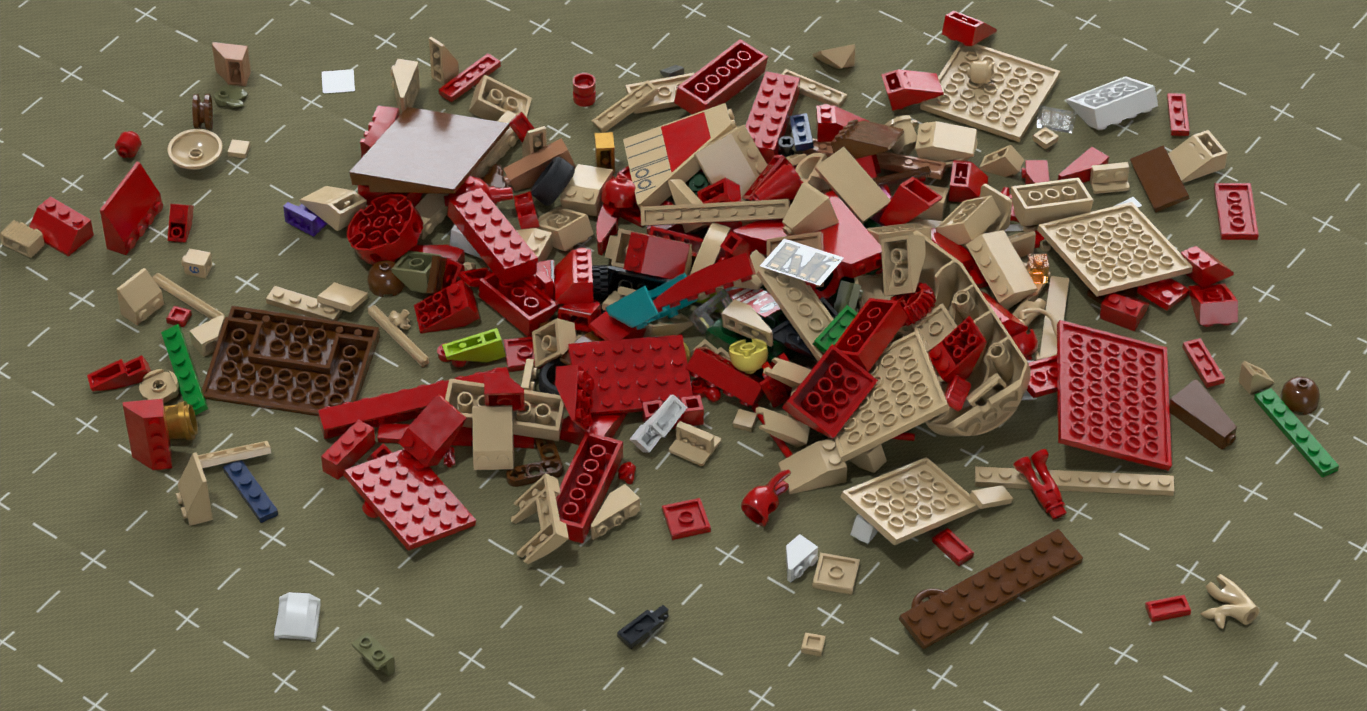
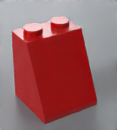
[879,177,943,226]

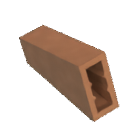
[503,138,576,191]

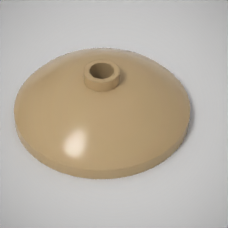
[168,129,223,170]

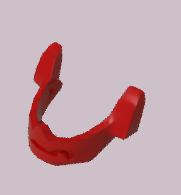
[805,264,844,300]

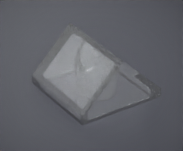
[1037,105,1077,134]

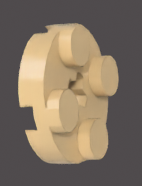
[139,369,179,403]

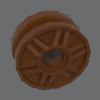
[192,94,213,131]

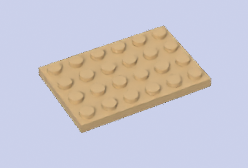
[841,457,979,545]

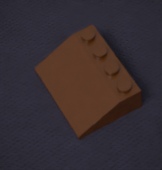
[831,120,904,159]

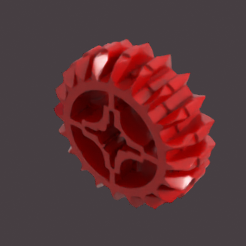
[890,282,937,327]

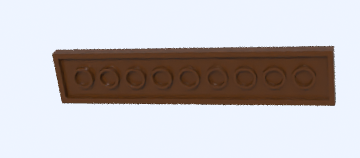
[899,529,1083,650]

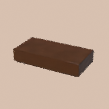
[427,255,447,294]

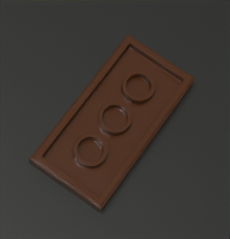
[1130,145,1190,213]

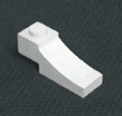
[629,395,687,452]

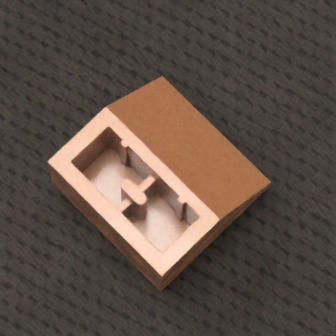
[212,42,251,86]

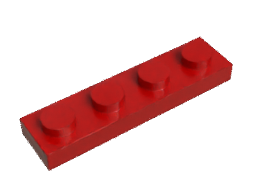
[438,53,501,103]

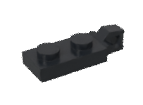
[617,605,669,649]

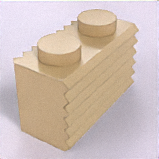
[0,220,45,258]

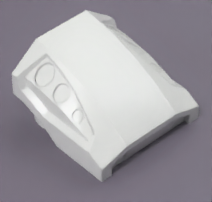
[274,592,321,642]

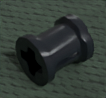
[778,136,794,157]

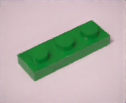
[812,305,858,353]

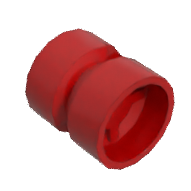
[572,73,596,107]

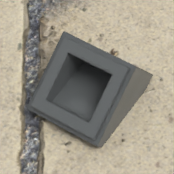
[660,65,684,78]

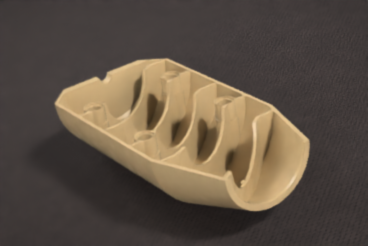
[854,230,1031,436]

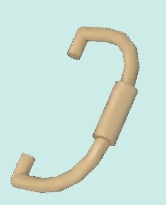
[1019,308,1058,361]

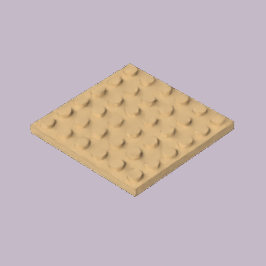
[920,42,1060,142]
[1038,202,1193,297]
[834,330,950,462]

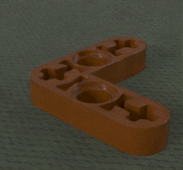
[506,438,562,487]

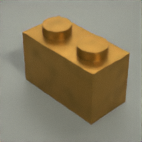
[595,132,615,174]

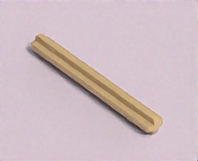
[152,273,225,319]
[368,305,429,367]

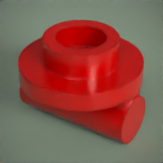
[618,462,636,484]

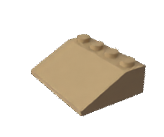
[693,125,767,202]

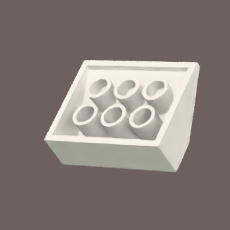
[1066,76,1158,130]

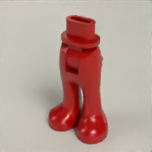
[1013,449,1067,520]

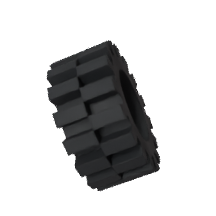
[592,265,608,299]

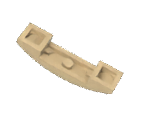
[690,222,731,275]

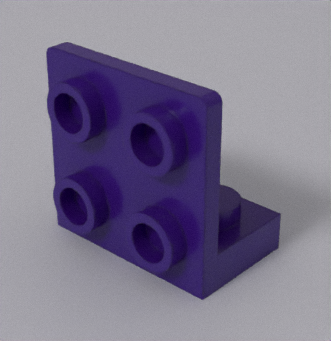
[283,202,328,237]

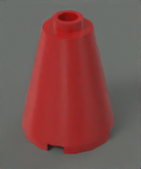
[753,162,801,201]

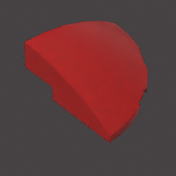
[559,413,627,445]

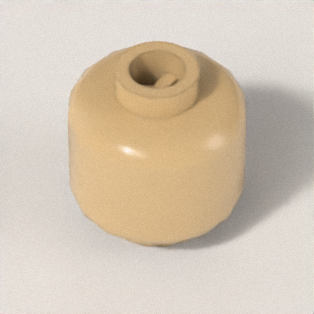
[967,60,994,84]

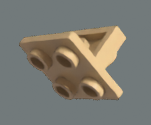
[669,421,721,466]

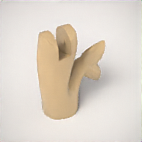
[1201,574,1259,629]

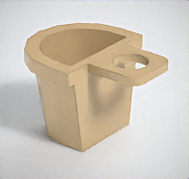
[885,115,918,156]
[795,153,830,191]

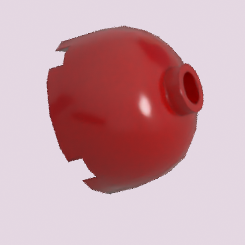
[601,175,637,208]
[1012,329,1038,361]

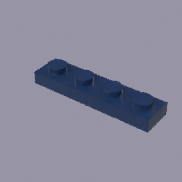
[223,460,278,523]

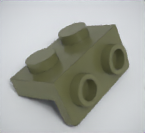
[834,281,863,314]
[352,632,395,676]

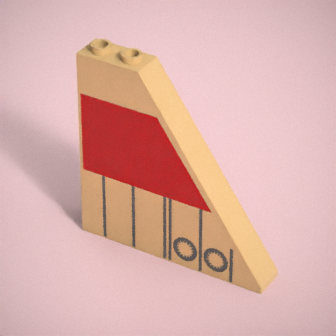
[623,103,737,212]

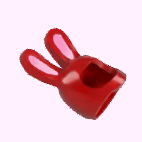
[741,470,791,527]

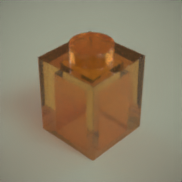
[1026,254,1049,283]

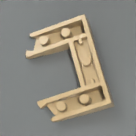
[756,358,811,447]
[511,473,569,564]

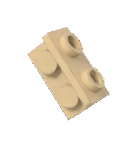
[1090,162,1130,194]

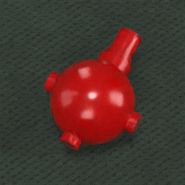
[444,176,513,207]

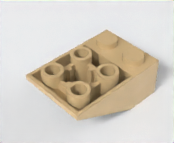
[1168,130,1228,183]
[299,186,367,231]

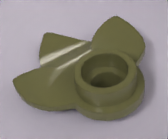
[214,85,248,107]

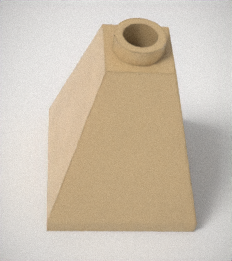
[782,182,839,236]

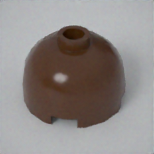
[367,261,405,297]
[1281,376,1320,415]

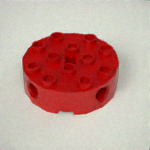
[347,194,423,265]

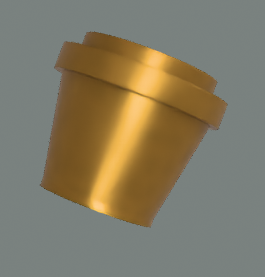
[165,401,198,440]

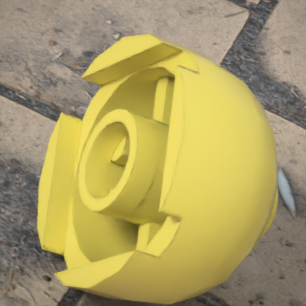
[729,339,768,374]

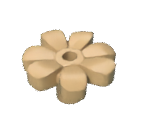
[388,309,411,330]

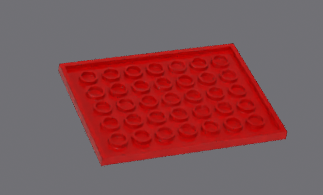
[1057,320,1172,471]

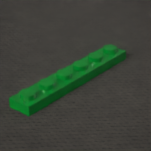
[161,324,208,415]
[1254,388,1339,477]

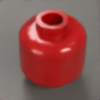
[115,131,142,158]

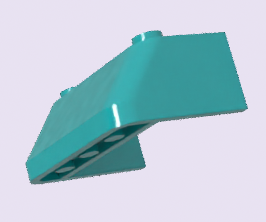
[605,273,698,330]

